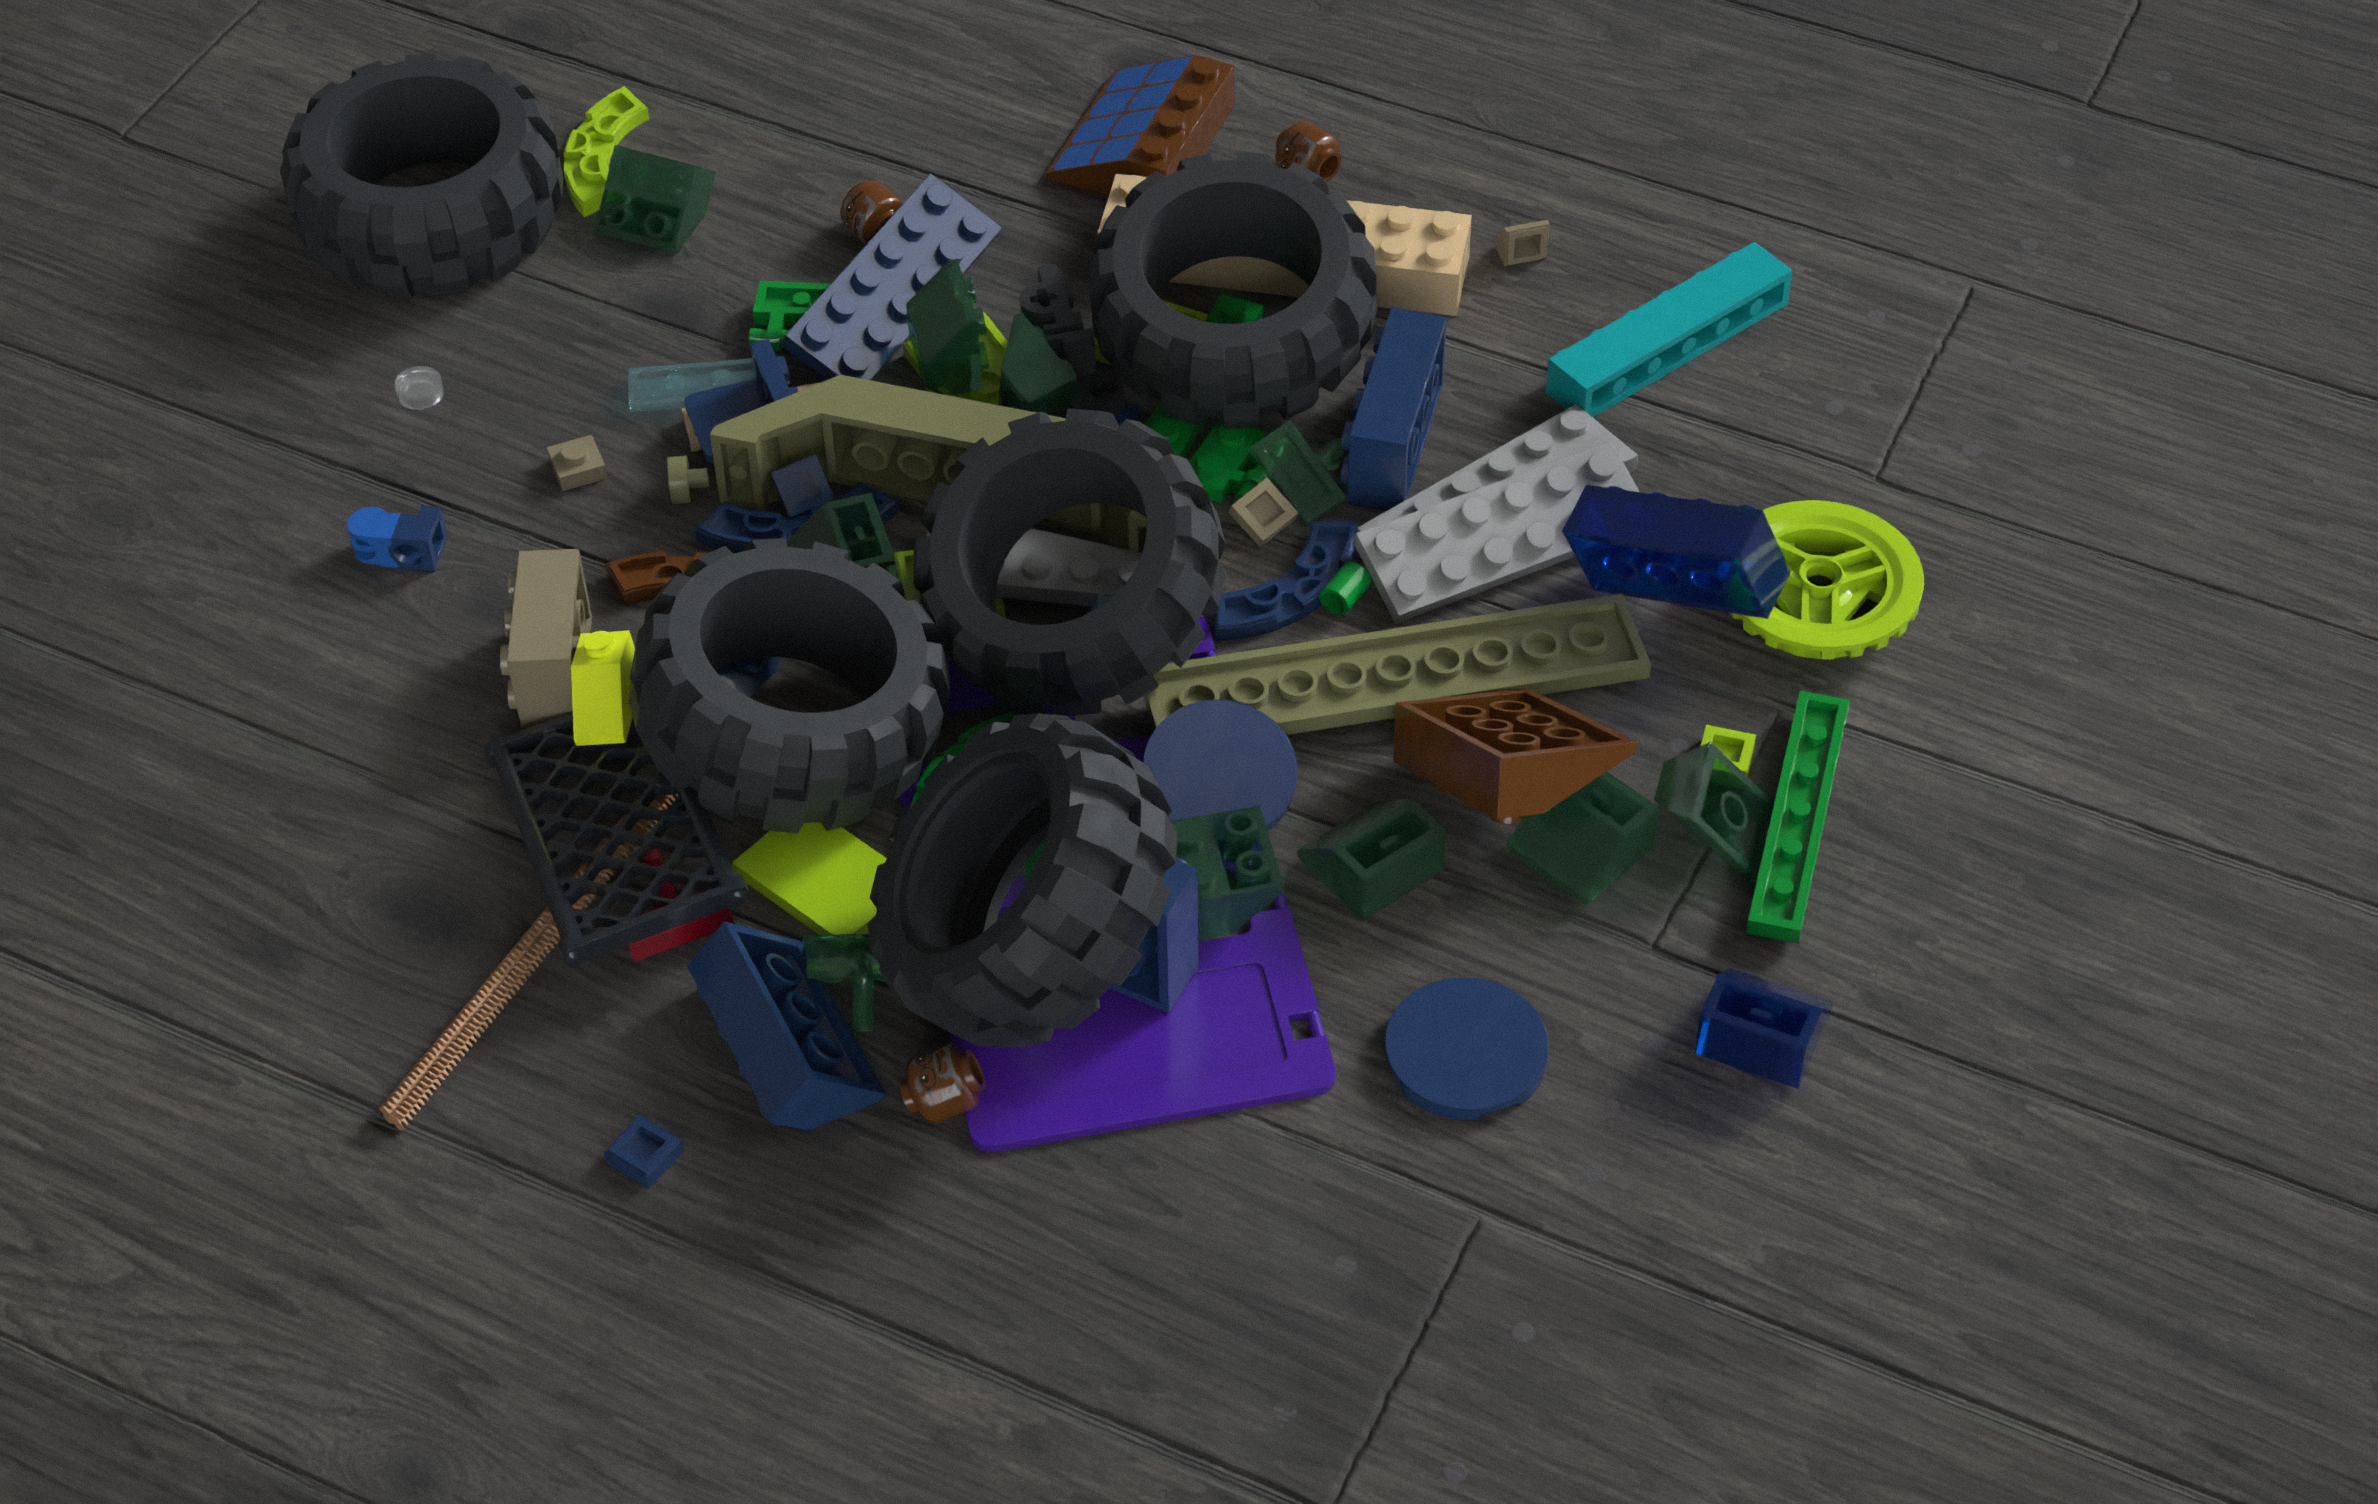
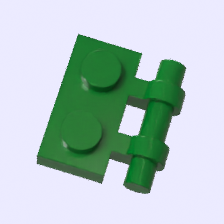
[749,281,831,352]
[1189,419,1294,504]

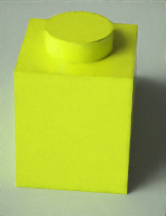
[571,630,635,746]

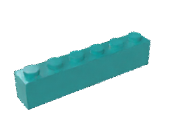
[1546,242,1793,417]

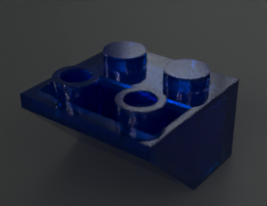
[1694,968,1833,1089]

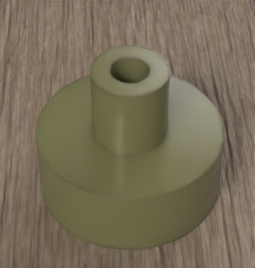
[667,455,709,505]

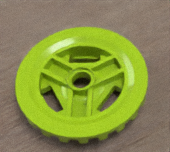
[1718,500,1924,660]

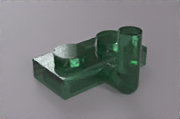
[1250,421,1346,528]
[802,933,885,1032]

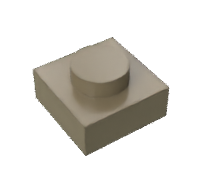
[546,435,608,491]
[1228,478,1298,548]

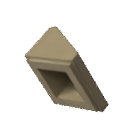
[1496,220,1550,266]

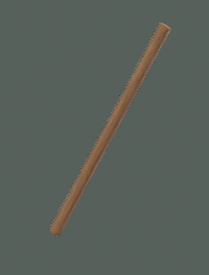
[379,774,678,1130]

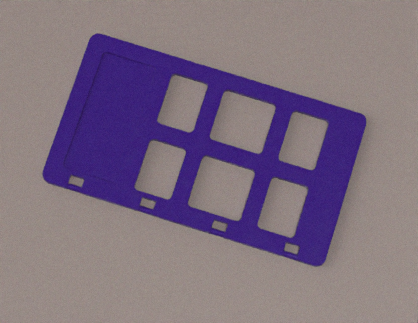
[900,616,1336,1152]

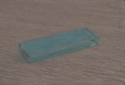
[628,358,755,412]

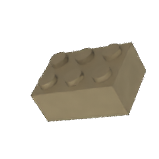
[500,549,592,729]

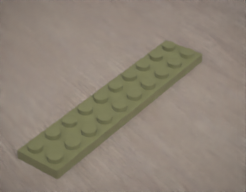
[1143,594,1651,735]

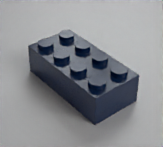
[1341,307,1447,511]

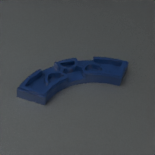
[695,482,899,554]
[1215,521,1358,641]

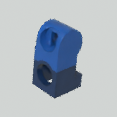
[347,505,447,572]

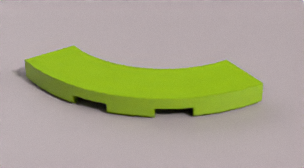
[563,86,649,218]

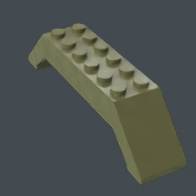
[710,375,1147,552]

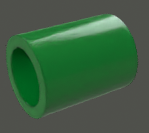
[1319,562,1371,616]

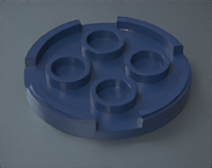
[1143,699,1298,846]
[1385,978,1549,1120]

